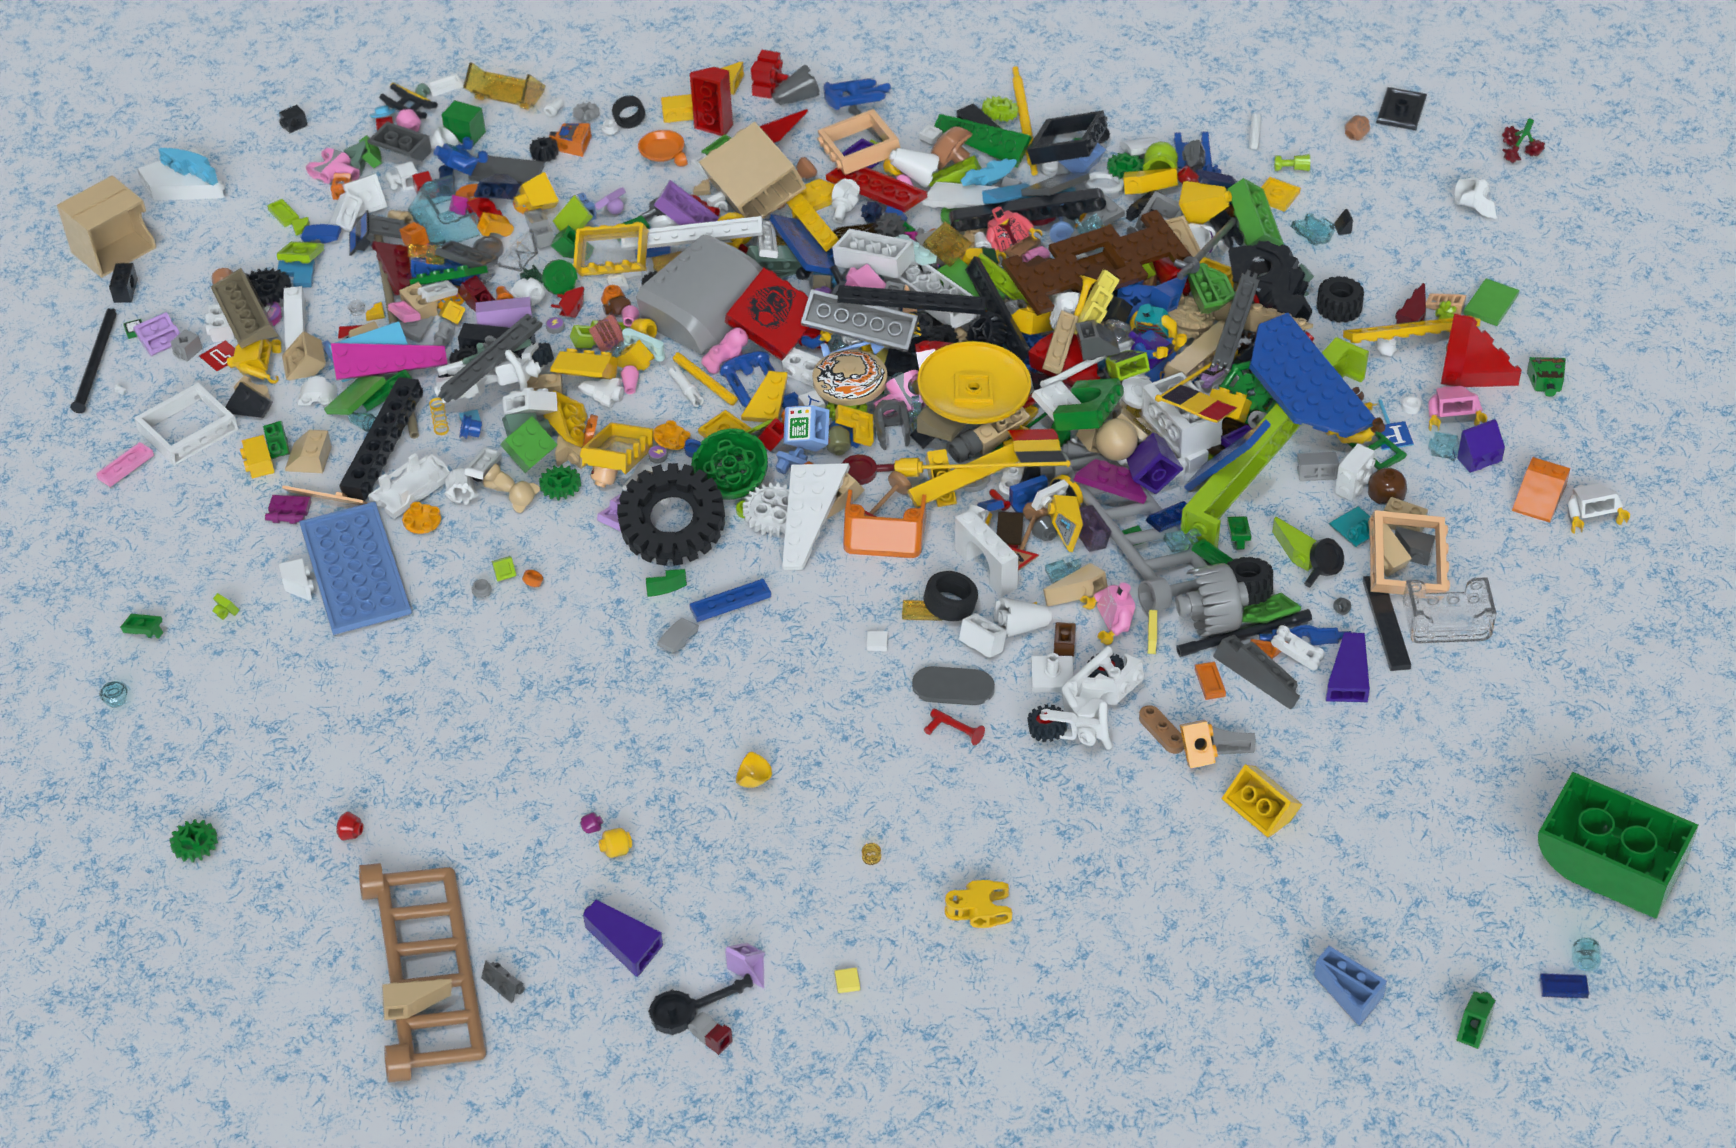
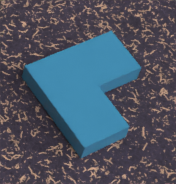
[277,259,315,288]

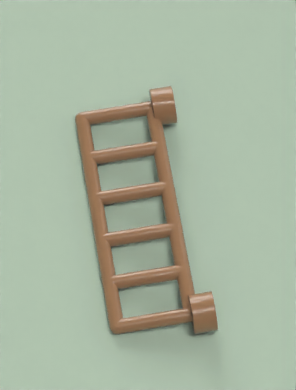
[359,863,486,1083]

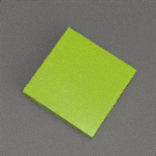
[553,195,593,231]

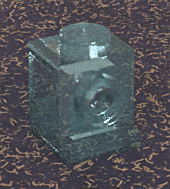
[1428,432,1460,462]

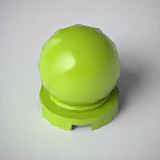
[1143,141,1178,171]

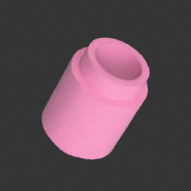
[1022,246,1050,263]

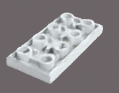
[922,182,999,209]

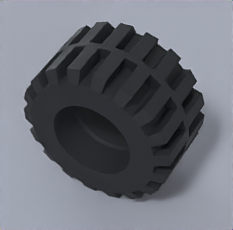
[1316,276,1364,323]
[1227,557,1273,606]

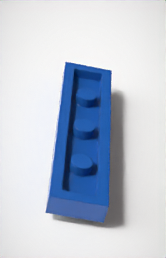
[689,579,771,622]

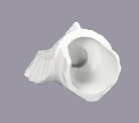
[1454,177,1497,219]
[1049,292,1080,329]

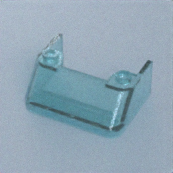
[408,175,480,250]

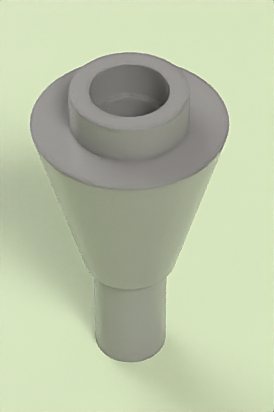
[1062,441,1098,459]

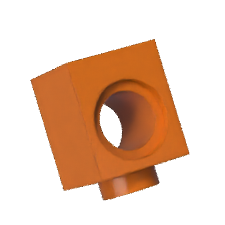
[399,222,430,250]

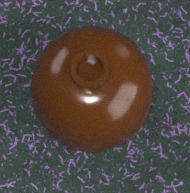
[1368,468,1407,505]

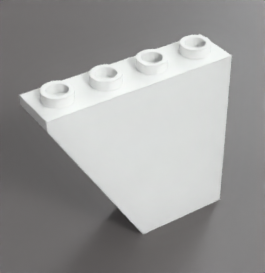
[138,148,225,200]

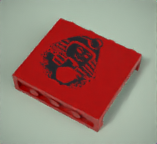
[725,268,810,361]

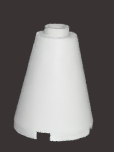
[889,148,939,187]
[994,597,1052,638]

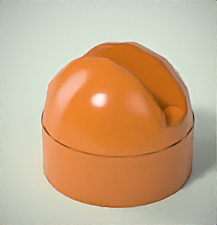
[674,152,688,167]

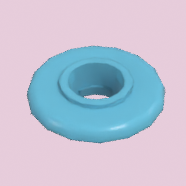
[369,105,396,118]

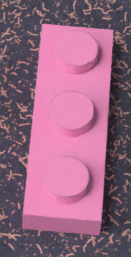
[96,442,154,487]

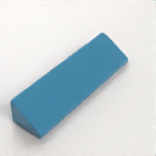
[982,183,1030,204]

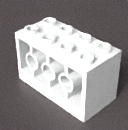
[1141,372,1223,459]

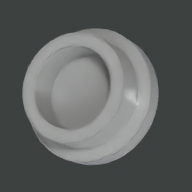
[471,579,492,598]

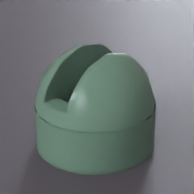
[415,83,430,98]

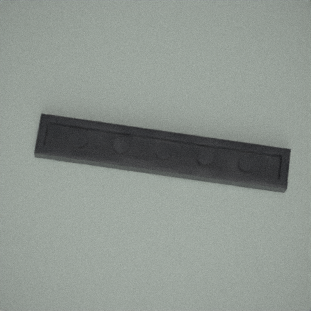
[1363,576,1411,671]

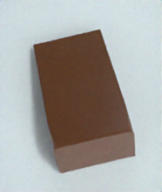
[1054,622,1076,657]

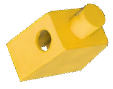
[514,172,559,211]

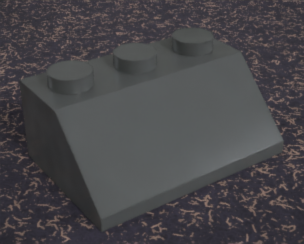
[368,122,432,161]

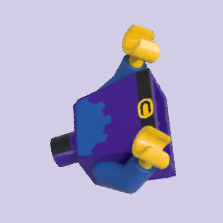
[1128,328,1187,370]

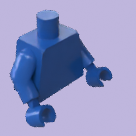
[434,137,488,176]

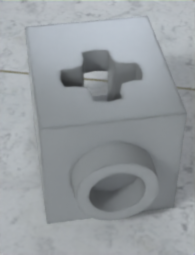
[171,329,202,361]

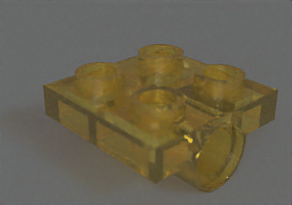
[923,222,973,267]

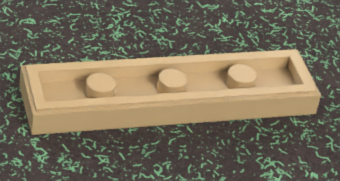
[1042,310,1079,374]

